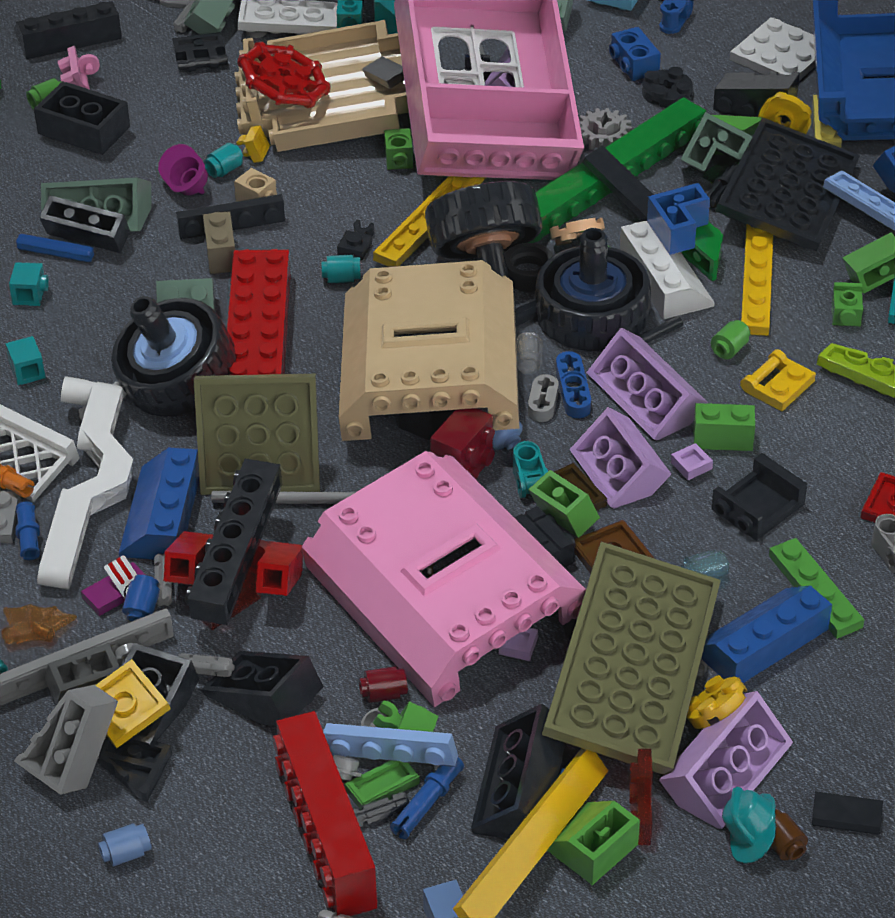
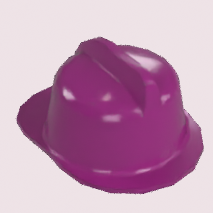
[158,144,208,196]

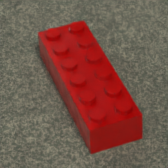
[272,711,377,916]

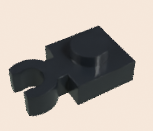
[337,220,374,260]

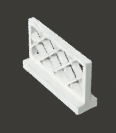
[0,404,80,502]

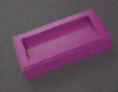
[81,562,146,616]

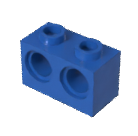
[609,27,661,81]

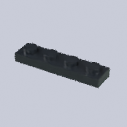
[176,194,285,239]

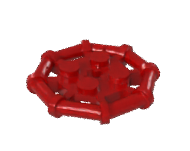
[237,42,331,108]

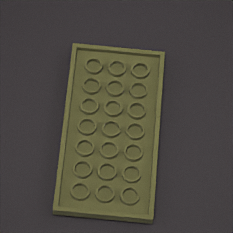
[542,542,721,775]

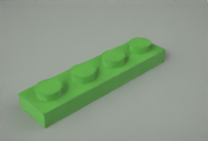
[769,538,864,639]

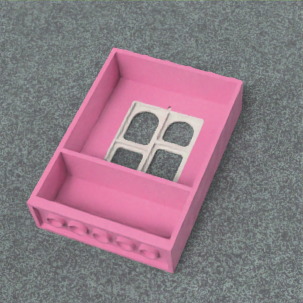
[394,0,584,180]

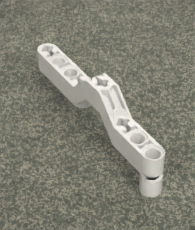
[37,376,133,590]

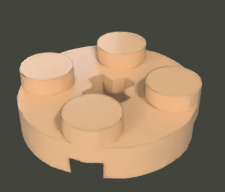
[550,218,605,246]

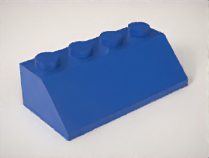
[119,447,199,560]
[701,585,832,683]

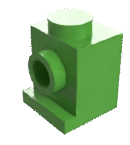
[831,282,863,326]

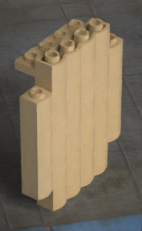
[235,20,409,152]

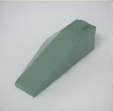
[41,177,151,232]

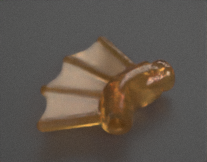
[1,604,77,644]

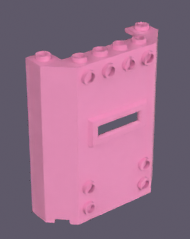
[302,451,586,707]

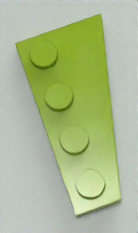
[816,343,895,398]

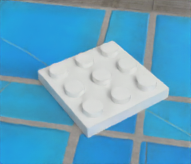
[730,17,815,81]

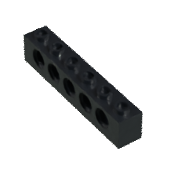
[185,458,283,625]

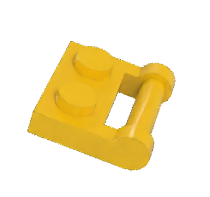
[740,349,816,412]

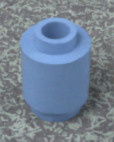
[98,823,151,867]

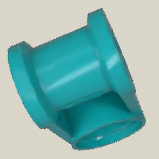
[513,441,548,498]

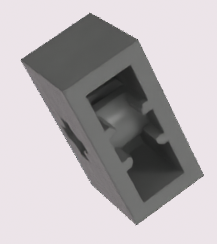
[45,643,120,705]

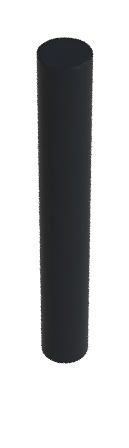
[637,316,683,343]

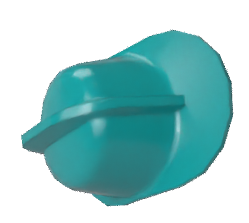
[722,787,776,864]

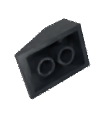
[122,643,199,747]
[202,651,324,726]

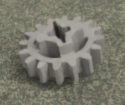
[579,108,632,150]

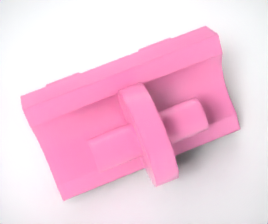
[58,46,100,90]

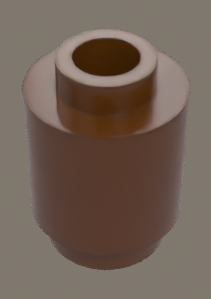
[771,809,808,861]

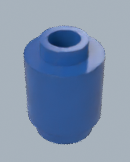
[122,574,160,622]

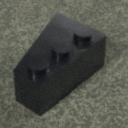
[713,72,800,124]

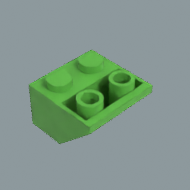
[547,801,640,885]

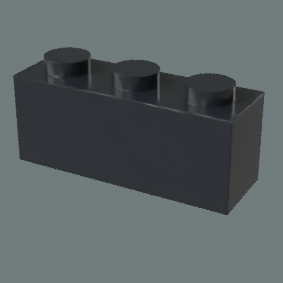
[39,195,130,254]

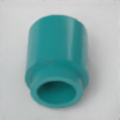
[204,142,243,178]
[321,255,361,283]

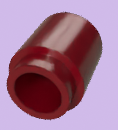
[359,666,408,703]

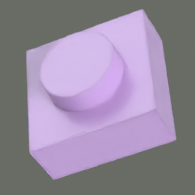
[671,443,713,480]
[499,628,538,661]

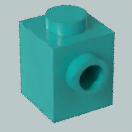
[9,262,49,306]

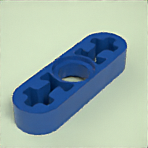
[556,351,591,419]

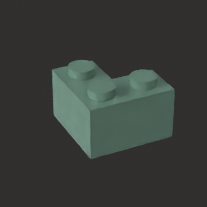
[680,112,753,173]

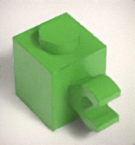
[373,701,439,732]

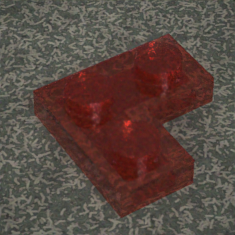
[629,749,653,845]

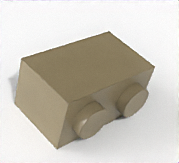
[203,212,235,274]

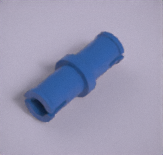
[15,501,40,560]

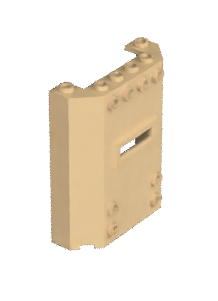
[339,260,519,441]

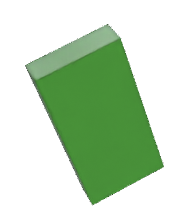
[345,760,420,809]

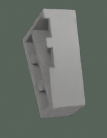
[14,685,118,795]

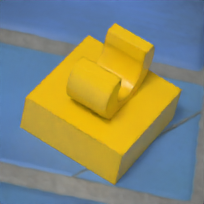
[236,125,270,163]

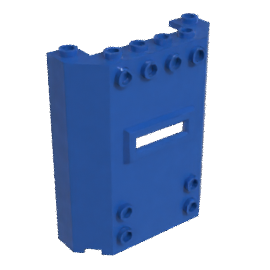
[812,0,895,140]

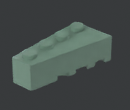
[184,0,235,35]

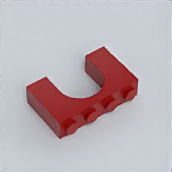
[163,531,303,596]

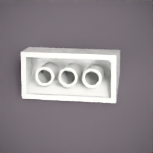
[620,221,714,320]

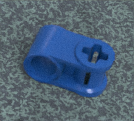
[659,0,694,34]

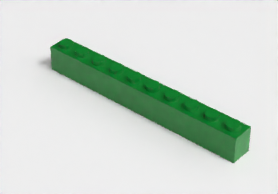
[528,97,707,243]

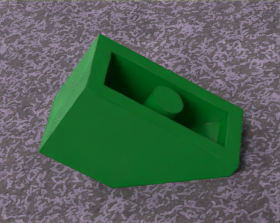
[681,222,723,282]

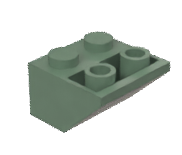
[156,278,215,311]

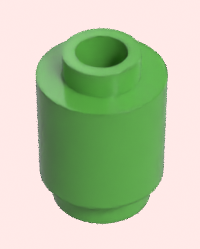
[26,78,61,110]
[710,320,750,360]

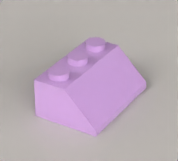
[569,407,671,509]

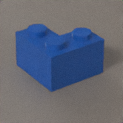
[647,183,710,255]

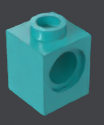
[336,0,363,28]

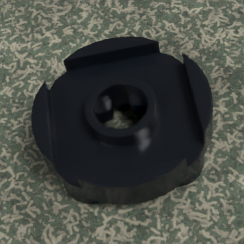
[642,67,693,108]

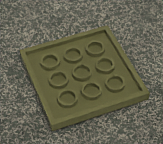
[194,373,320,495]

